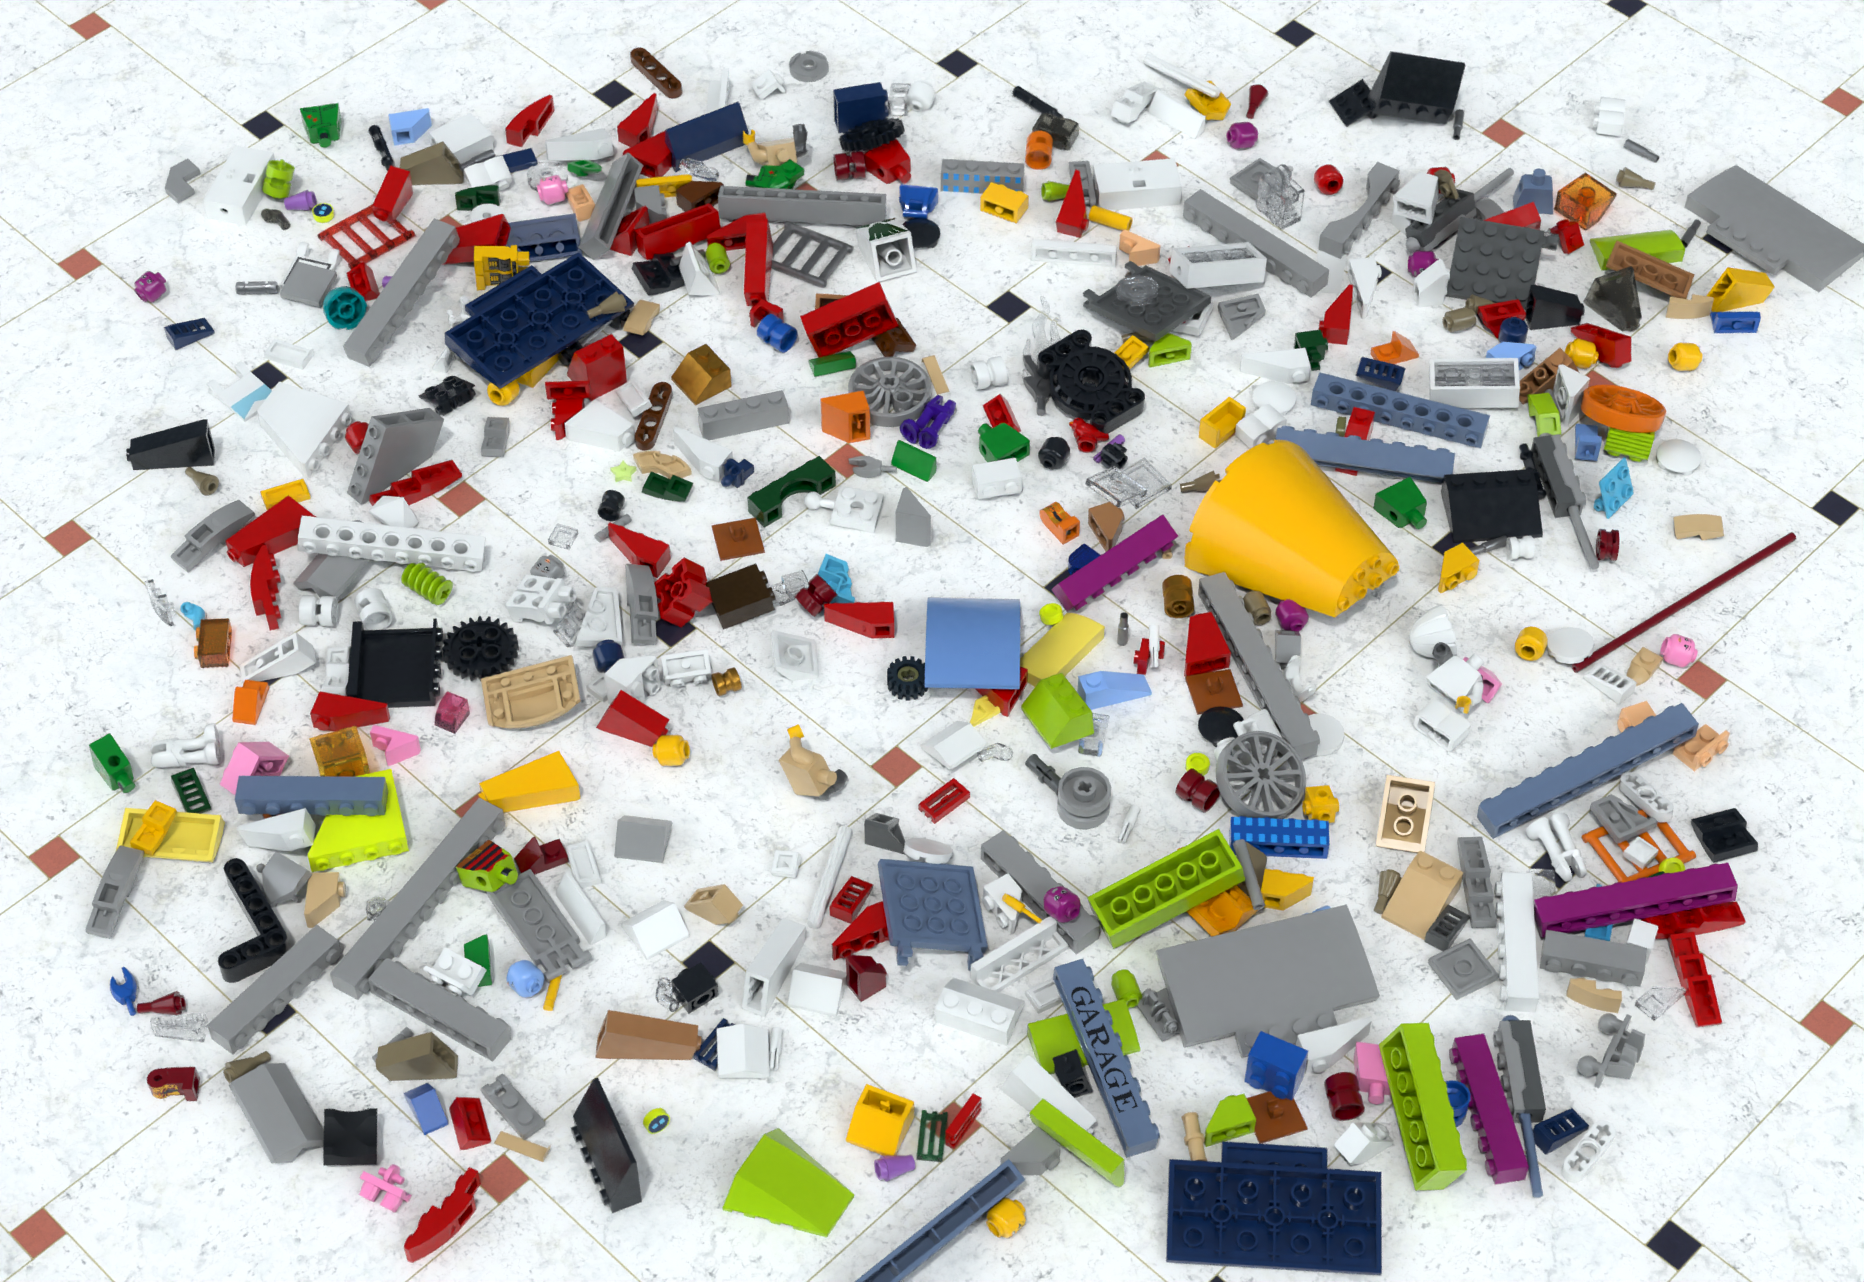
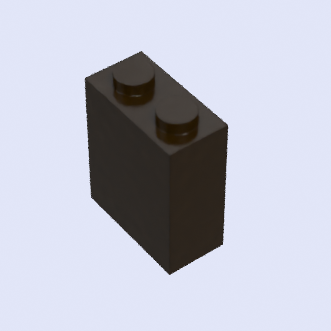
[705,563,776,630]

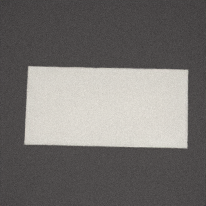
[1317,251,1346,293]

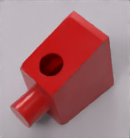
[864,138,911,184]

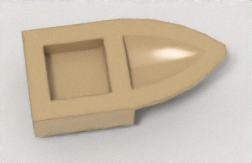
[1626,647,1663,686]

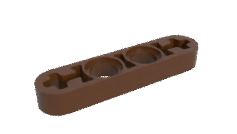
[630,48,682,99]
[635,382,672,451]

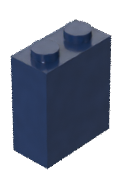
[833,82,889,133]

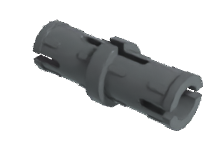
[1025,754,1061,795]

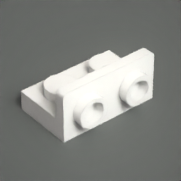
[423,948,487,996]

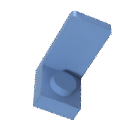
[1575,424,1602,461]

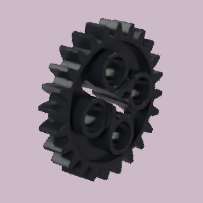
[839,118,905,152]
[442,616,519,682]

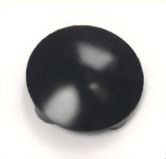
[902,218,940,249]
[1198,706,1244,747]

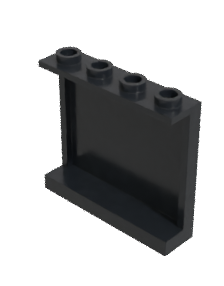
[347,618,443,708]

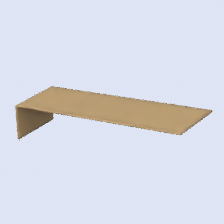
[921,355,949,395]
[494,1131,550,1162]

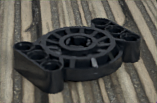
[1037,329,1145,434]

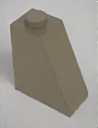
[399,141,464,185]
[375,1032,458,1081]

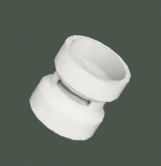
[1506,536,1535,560]

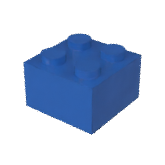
[1244,1031,1308,1100]

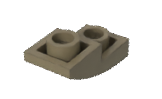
[1434,169,1459,199]

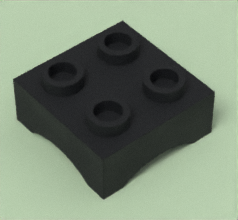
[323,1108,377,1165]

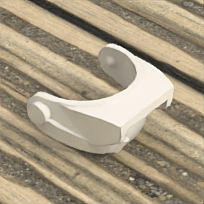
[1282,655,1316,702]

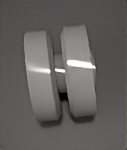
[1057,767,1111,830]

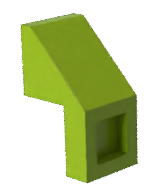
[1527,393,1561,437]

